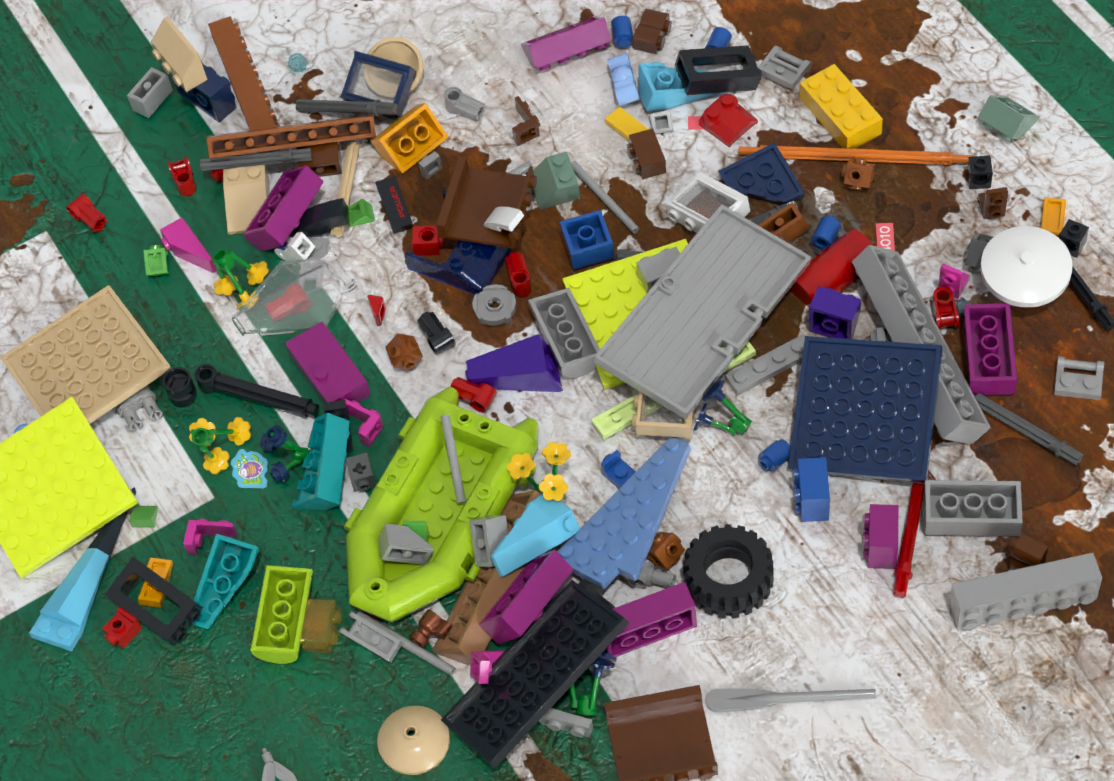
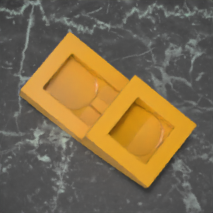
[138,558,173,608]

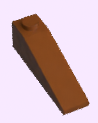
[758,202,810,243]

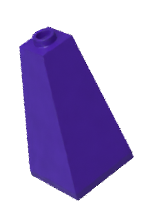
[465,334,563,392]

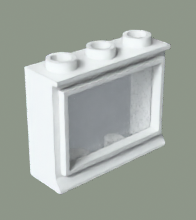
[666,172,751,233]

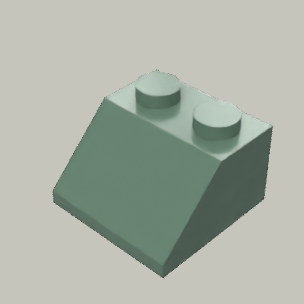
[978,95,1040,141]
[532,151,580,210]

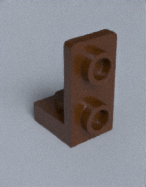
[512,96,540,146]
[978,187,1008,219]

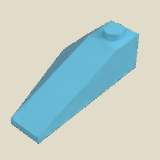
[638,62,720,111]
[490,493,581,577]

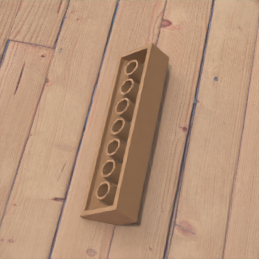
[432,490,540,665]

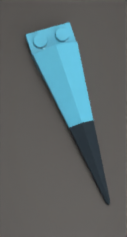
[29,487,136,652]

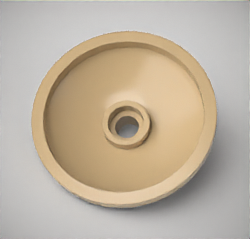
[363,37,424,98]
[377,705,450,775]

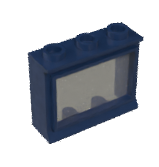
[339,51,417,119]

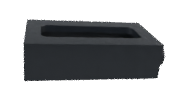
[675,45,762,95]
[105,557,203,645]

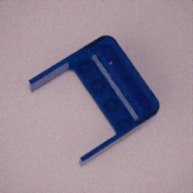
[404,190,517,295]

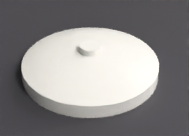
[981,226,1072,307]

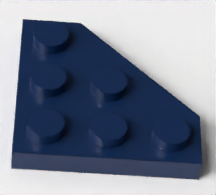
[718,142,805,205]

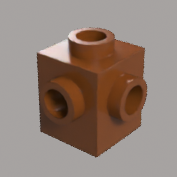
[842,157,876,190]
[385,333,423,370]
[647,532,685,570]

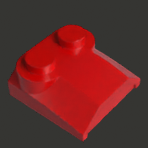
[699,94,758,148]

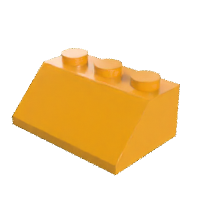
[370,103,449,174]

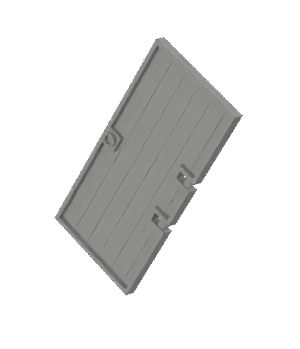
[593,204,812,420]

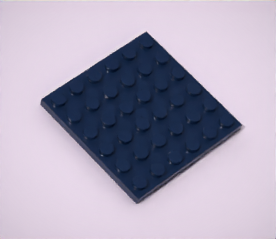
[788,336,943,482]

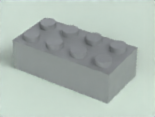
[924,480,1023,536]

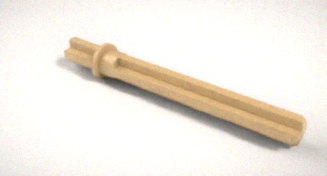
[331,141,360,238]

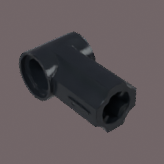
[417,311,456,354]

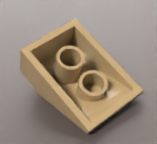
[223,165,270,235]

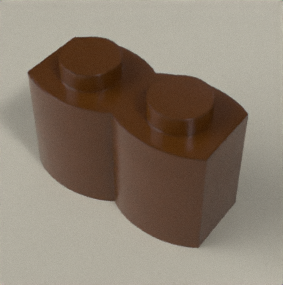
[632,8,672,54]
[1007,533,1049,570]

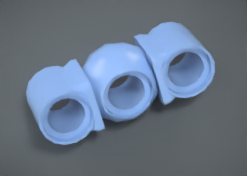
[607,53,640,106]

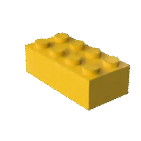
[799,64,883,149]

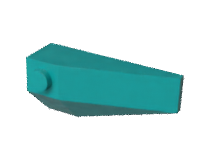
[191,534,259,629]

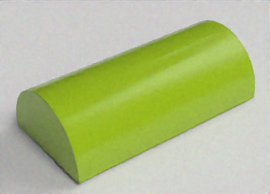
[251,565,313,664]

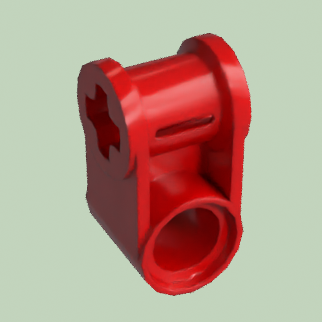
[167,156,197,197]
[932,286,960,330]

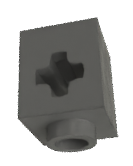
[345,453,376,492]

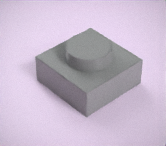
[419,151,443,180]

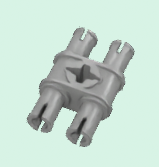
[115,385,163,431]

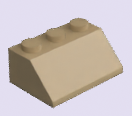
[151,16,207,92]

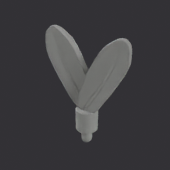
[262,747,298,781]

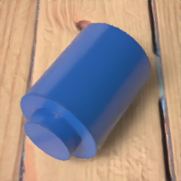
[611,15,633,48]
[705,27,732,48]
[811,216,841,250]

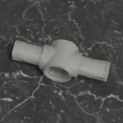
[618,559,676,589]

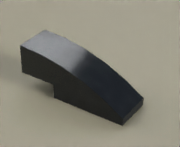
[289,198,349,237]

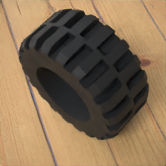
[683,524,774,618]

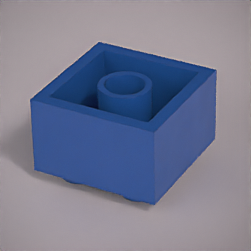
[560,210,615,270]
[793,457,830,522]

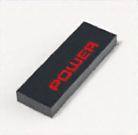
[375,176,413,234]

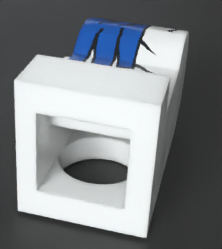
[274,232,315,261]

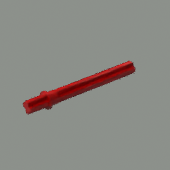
[893,483,925,598]

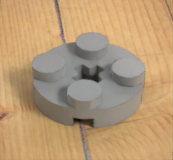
[472,284,517,326]

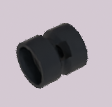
[162,367,197,408]

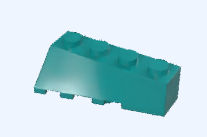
[291,413,350,510]

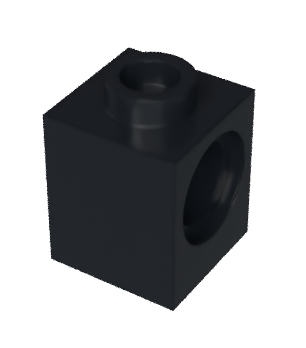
[967,155,993,189]
[1059,219,1089,258]

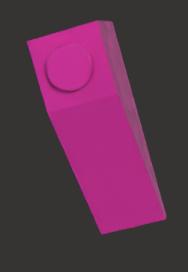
[160,217,217,273]

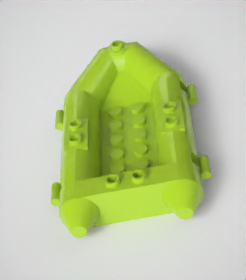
[344,387,538,623]

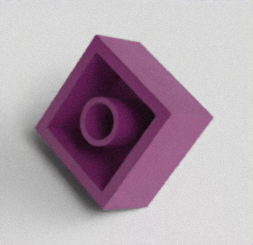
[863,504,899,569]

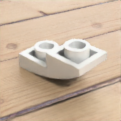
[483,206,524,232]

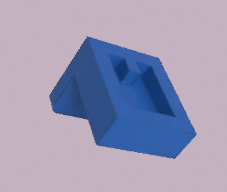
[601,450,636,489]

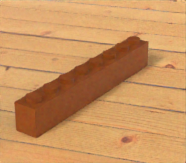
[208,16,280,153]
[205,115,376,159]

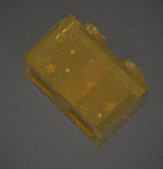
[300,599,342,653]

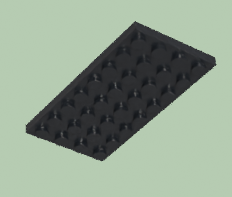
[441,580,629,769]

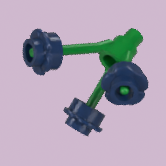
[260,425,310,483]

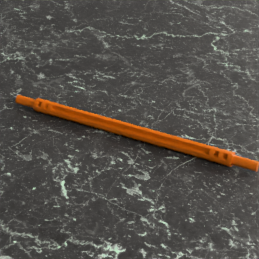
[738,145,974,165]

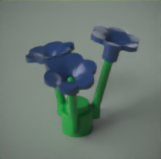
[693,376,752,436]
[569,653,617,715]

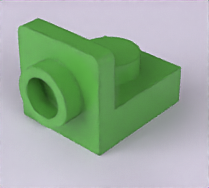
[143,245,169,276]

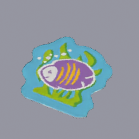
[231,449,268,488]

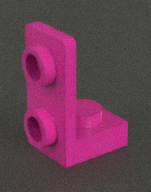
[938,264,970,299]
[343,398,384,447]
[183,519,237,555]
[470,650,505,684]

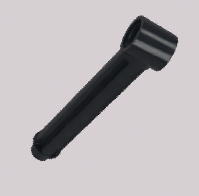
[194,364,319,418]

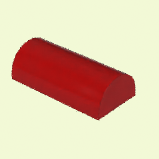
[789,229,873,307]

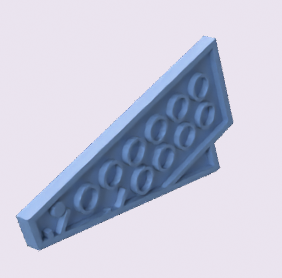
[557,437,691,589]

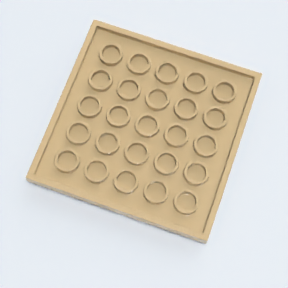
[0,285,172,423]

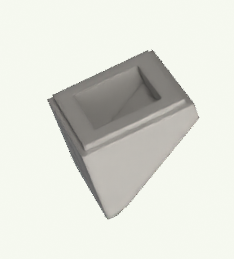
[649,111,674,134]

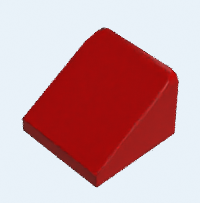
[367,295,386,326]

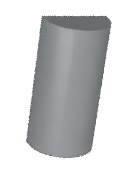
[528,288,600,378]

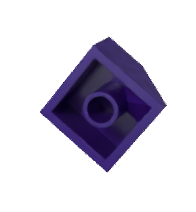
[809,286,861,339]

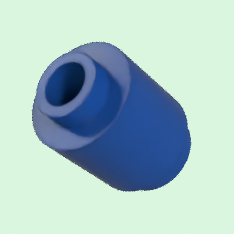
[758,439,791,472]

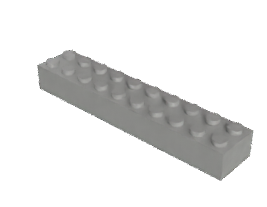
[852,245,991,444]

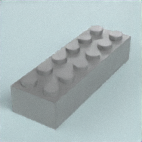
[949,553,1102,630]

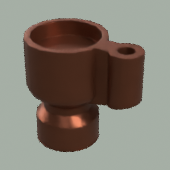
[409,609,453,649]

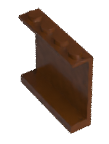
[436,156,537,248]
[604,685,718,781]

